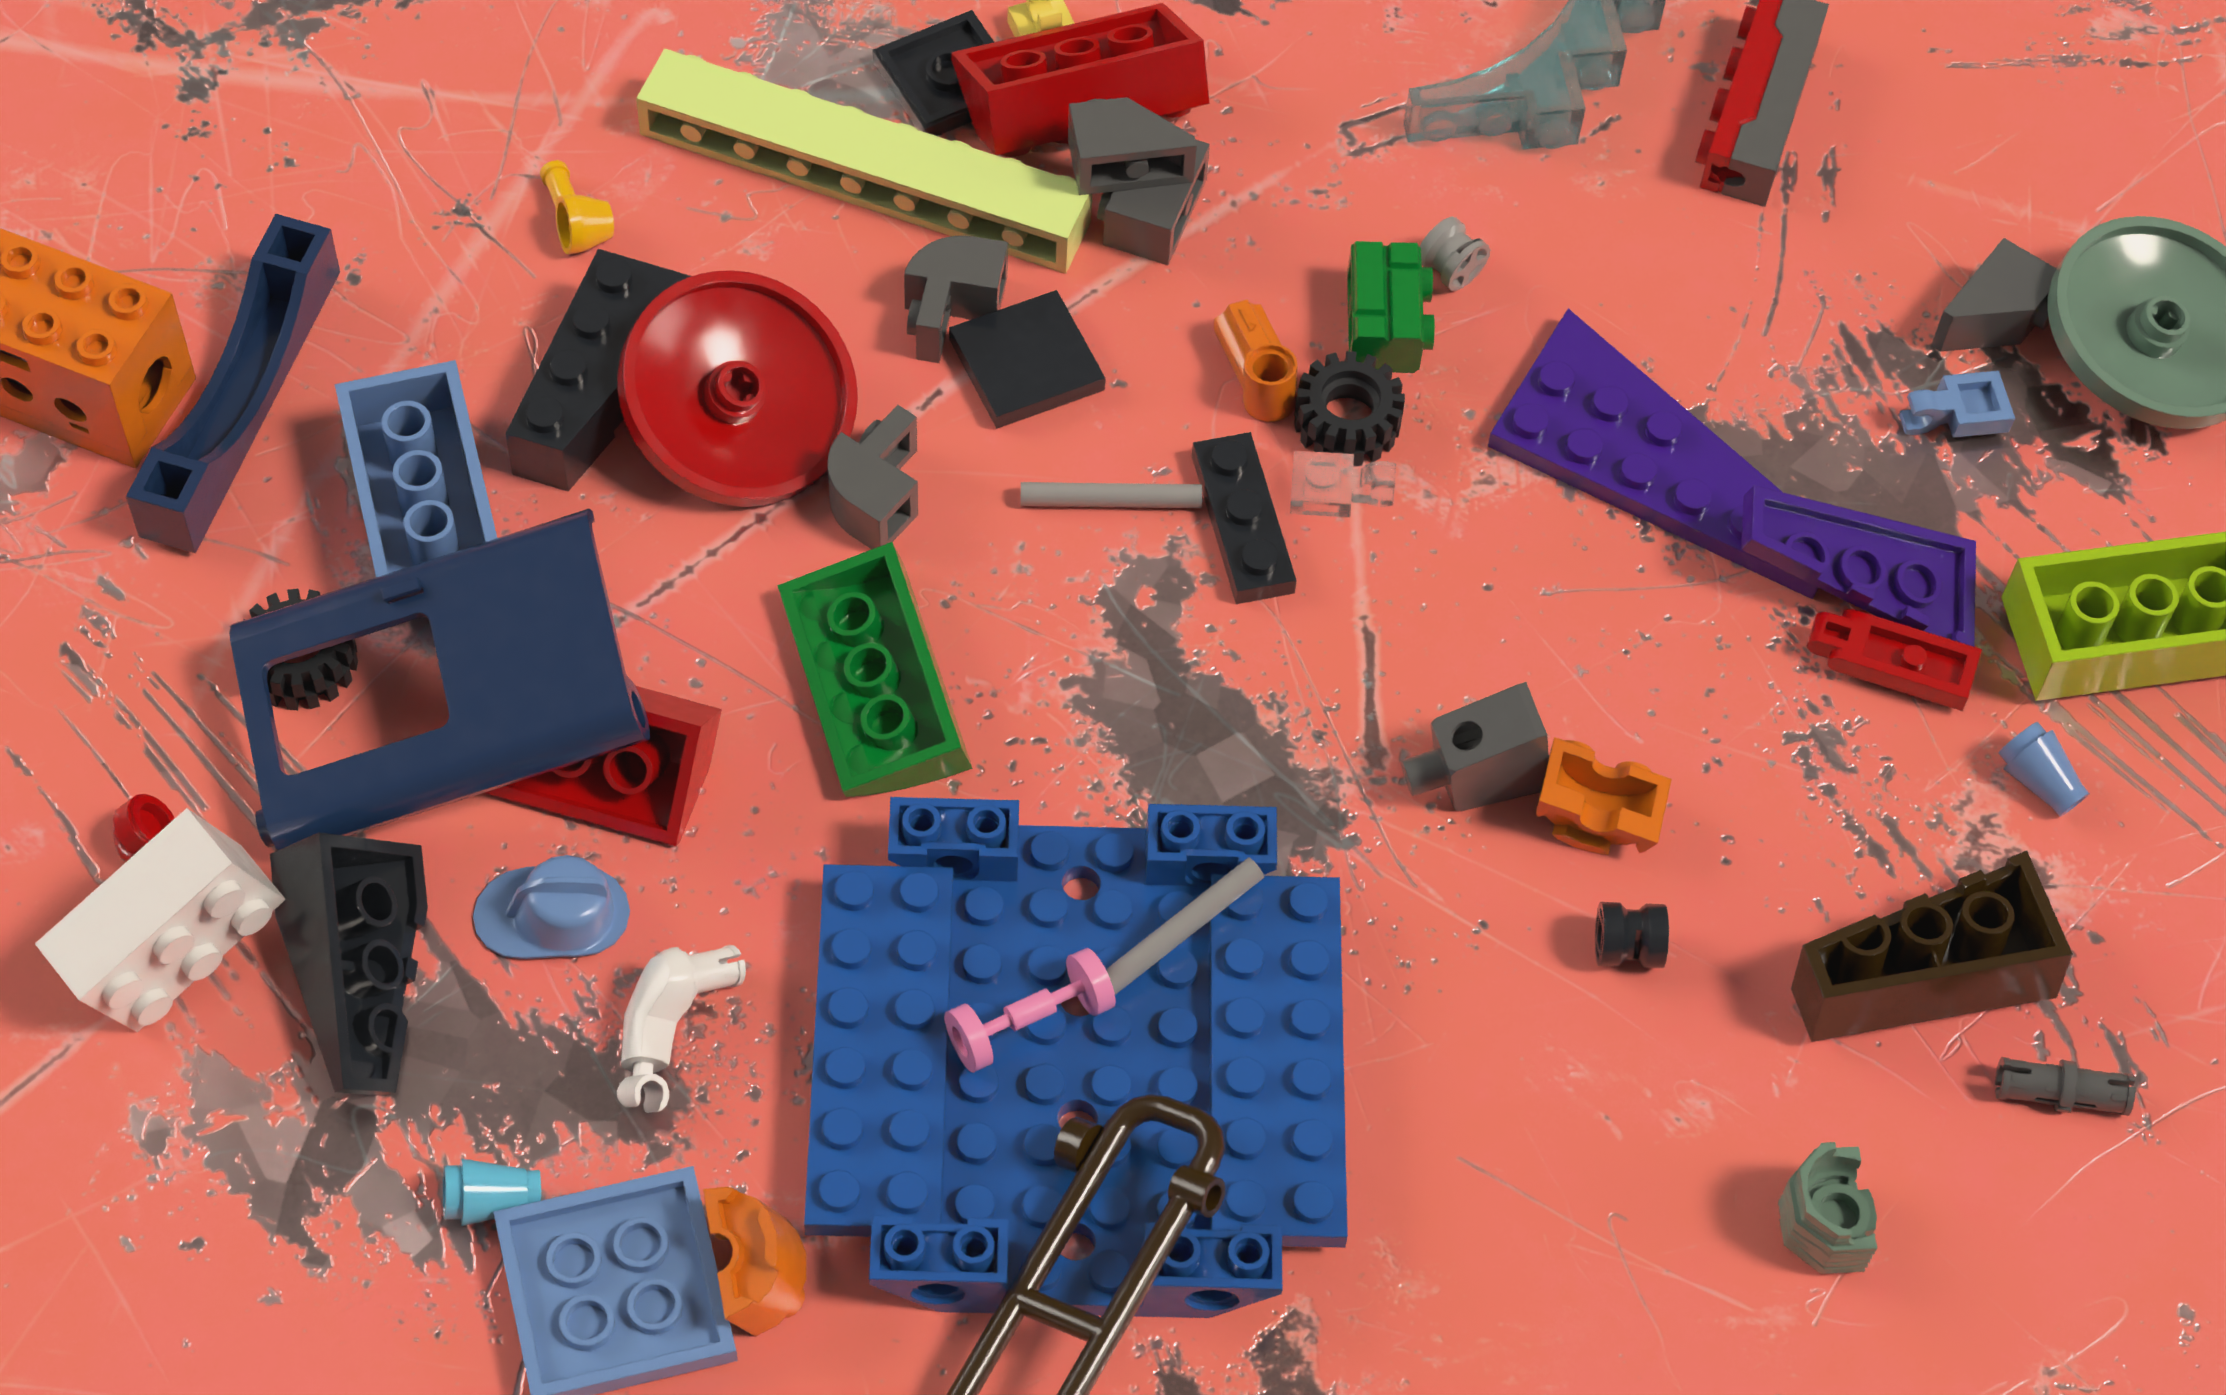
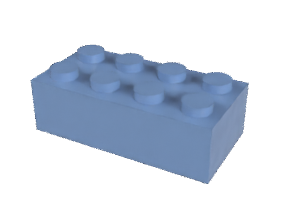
[335,360,497,602]

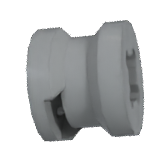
[1420,216,1491,291]

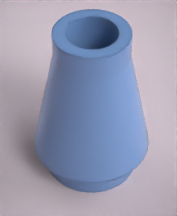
[1998,722,2090,817]

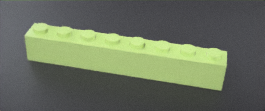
[636,48,1092,274]

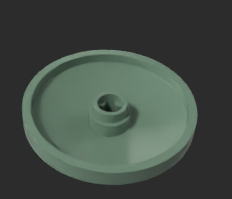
[2047,216,2226,429]

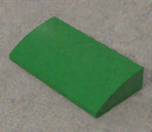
[777,542,973,797]

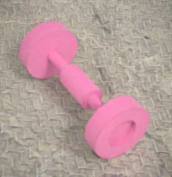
[944,948,1116,1073]

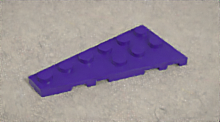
[1488,308,1819,600]

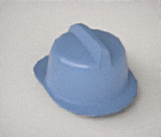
[473,855,630,959]

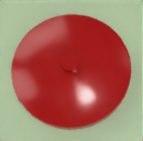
[618,270,858,507]

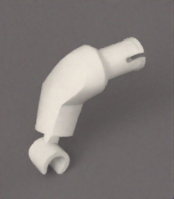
[617,945,746,1113]

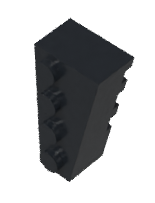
[505,249,691,492]

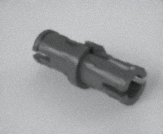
[1995,1057,2136,1116]

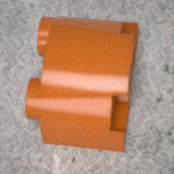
[1536,737,1672,855]
[703,1186,807,1337]

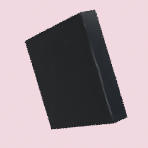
[872,10,994,136]
[949,290,1106,429]

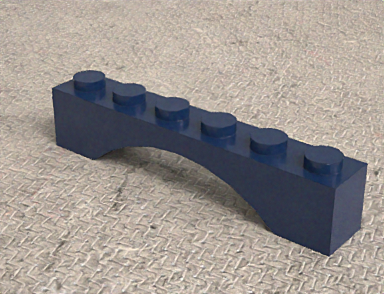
[126,214,340,553]

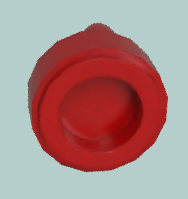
[113,794,175,862]

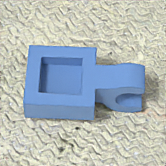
[1899,371,2015,437]

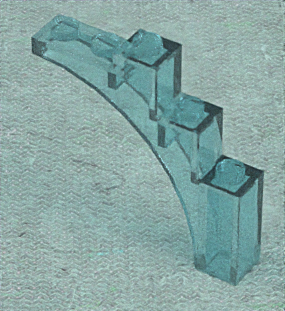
[1403,0,1666,149]

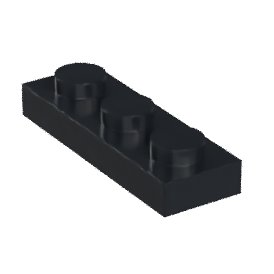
[1192,432,1297,604]

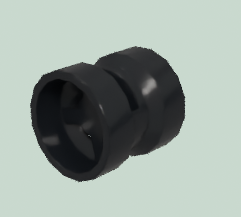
[1595,902,1669,968]

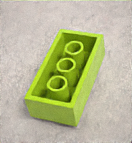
[2001,532,2226,701]

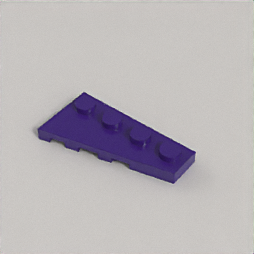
[1741,485,1976,646]

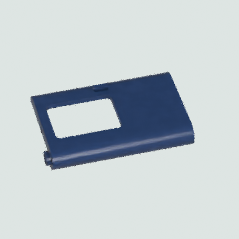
[229,509,650,850]

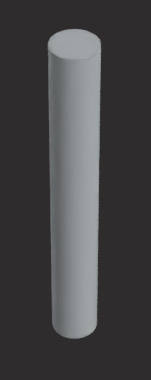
[1020,482,1202,508]
[1106,857,1265,995]

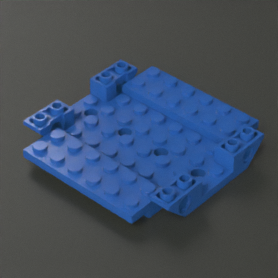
[804,797,1348,1318]

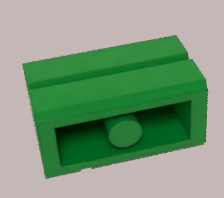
[1347,241,1435,373]

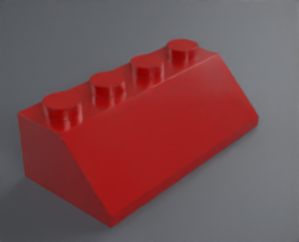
[951,3,1210,157]
[448,686,722,846]

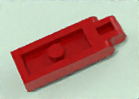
[1806,609,1982,711]

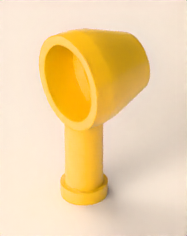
[540,160,614,254]

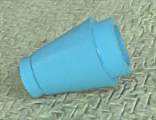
[442,1158,541,1226]

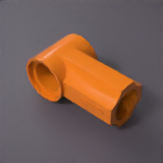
[1213,299,1298,422]

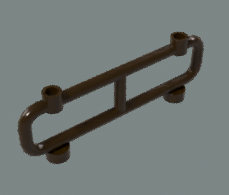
[946,1094,1225,1395]

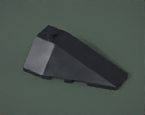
[270,833,428,1096]

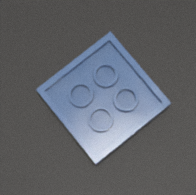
[493,1166,738,1395]

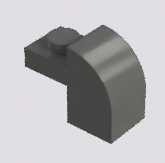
[904,236,1008,363]
[828,405,918,549]

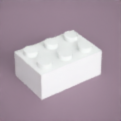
[35,808,286,1032]

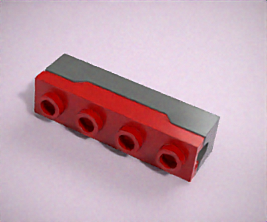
[1695,0,1829,207]

